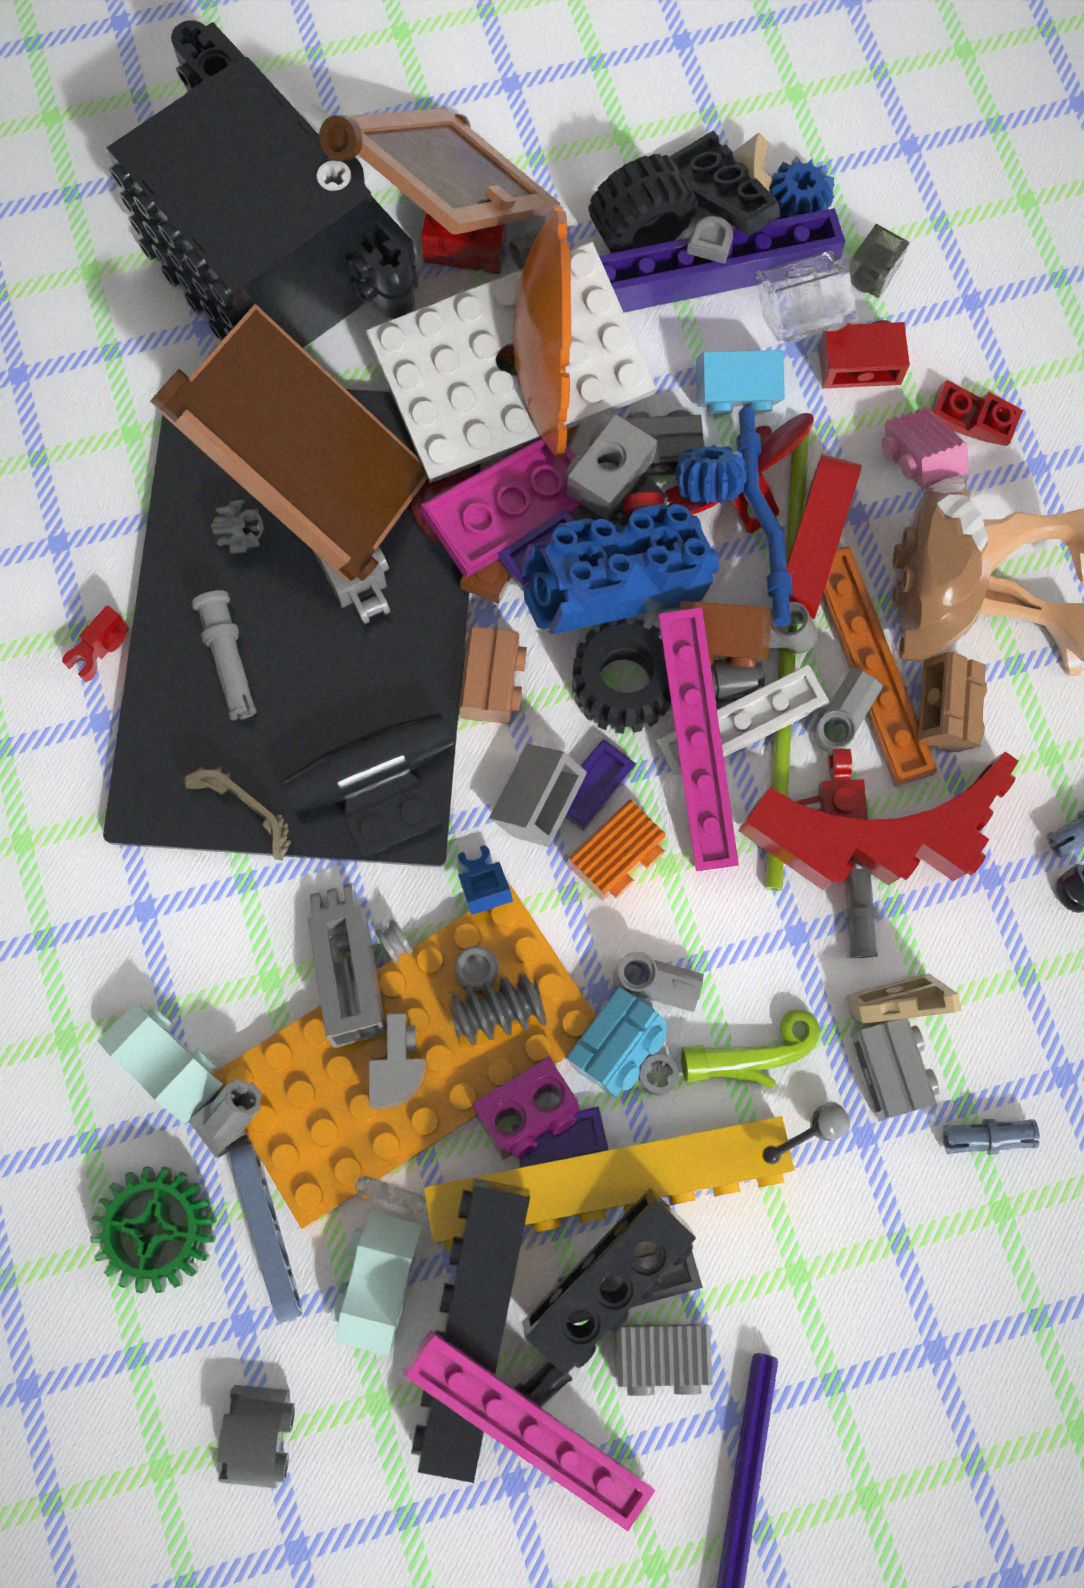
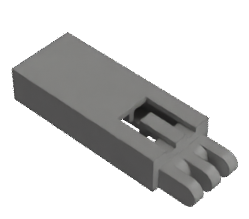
[308,883,387,1048]

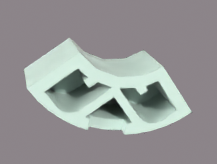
[98,1001,223,1125]
[331,1211,423,1356]

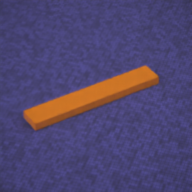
[822,545,937,787]

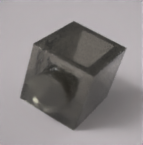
[845,223,910,299]

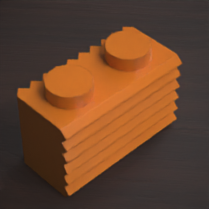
[567,799,666,901]

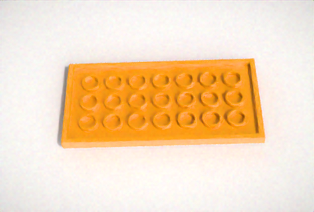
[213,885,597,1229]

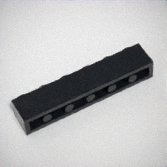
[411,1178,530,1483]

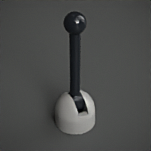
[762,1101,850,1165]

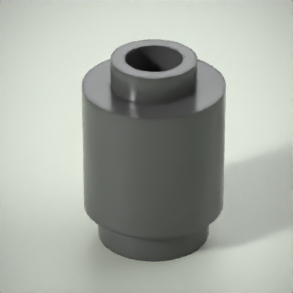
[710,658,765,702]

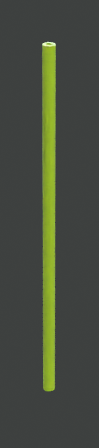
[765,433,809,891]

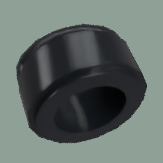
[1055,864,1084,913]

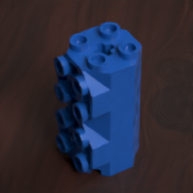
[521,504,719,634]

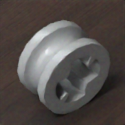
[374,920,414,964]
[639,1054,680,1095]

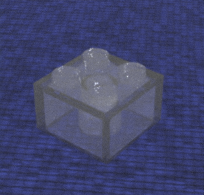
[755,250,857,342]

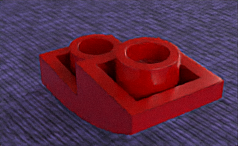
[930,380,1023,446]

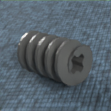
[448,972,547,1046]

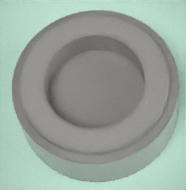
[454,946,499,992]

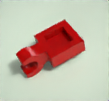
[61,605,129,683]
[819,749,868,820]

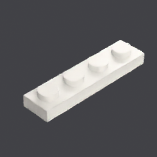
[657,665,829,781]

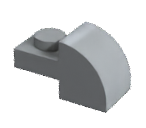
[369,1013,427,1111]

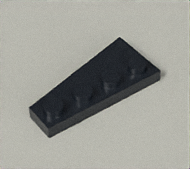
[670,130,780,236]

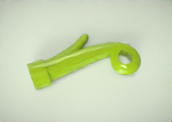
[681,1009,820,1088]

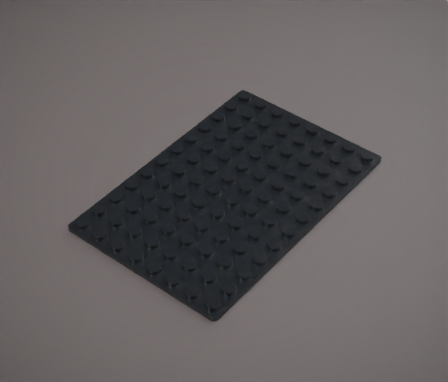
[103,389,481,867]

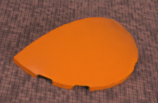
[512,206,571,458]

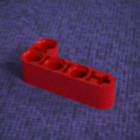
[787,453,862,619]

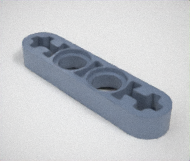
[230,1141,303,1323]

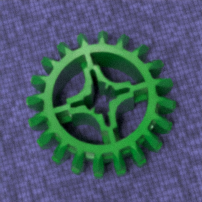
[90,1166,217,1293]

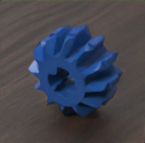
[769,156,835,218]
[676,444,747,505]

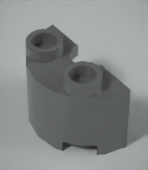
[218,1385,295,1489]

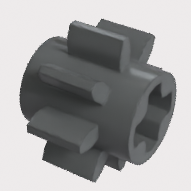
[211,500,264,554]

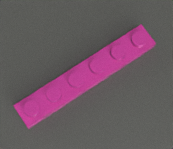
[659,607,739,872]
[401,1329,655,1531]

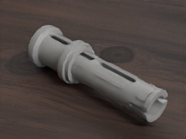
[191,590,257,720]

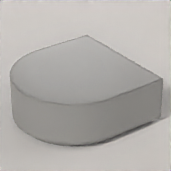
[687,216,733,264]

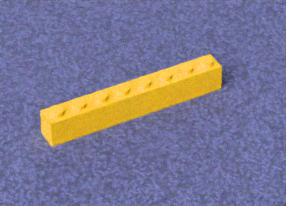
[424,1116,795,1251]

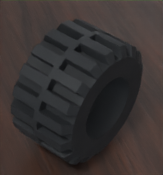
[588,154,698,254]
[572,618,671,734]

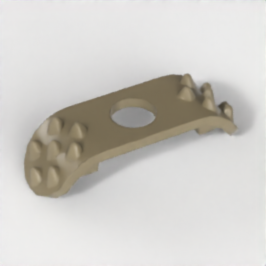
[184,767,291,861]

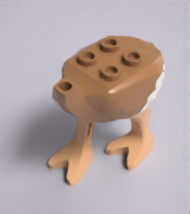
[892,476,1084,676]

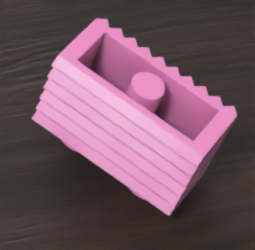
[882,406,969,490]

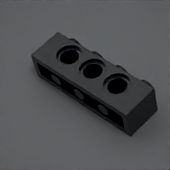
[522,1188,697,1376]

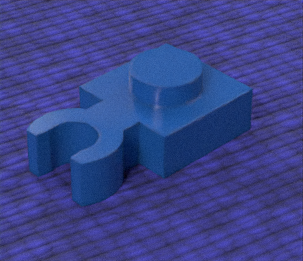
[458,845,513,915]

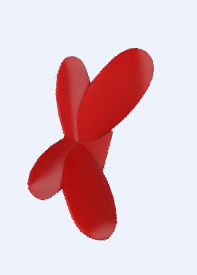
[665,413,814,534]

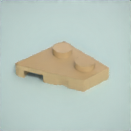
[846,973,962,1025]

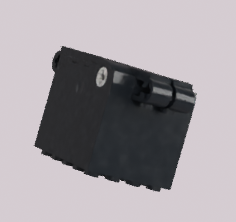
[106,20,418,348]

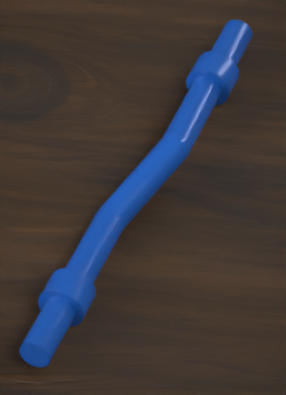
[736,407,793,626]

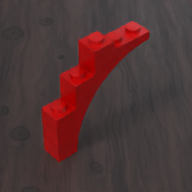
[738,751,1019,890]

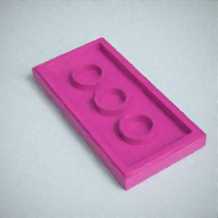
[420,438,582,578]

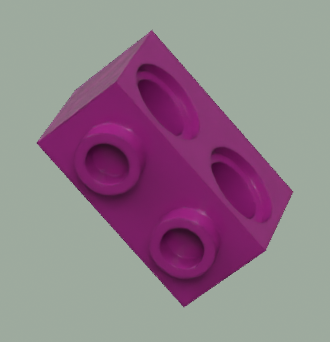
[472,1057,579,1160]

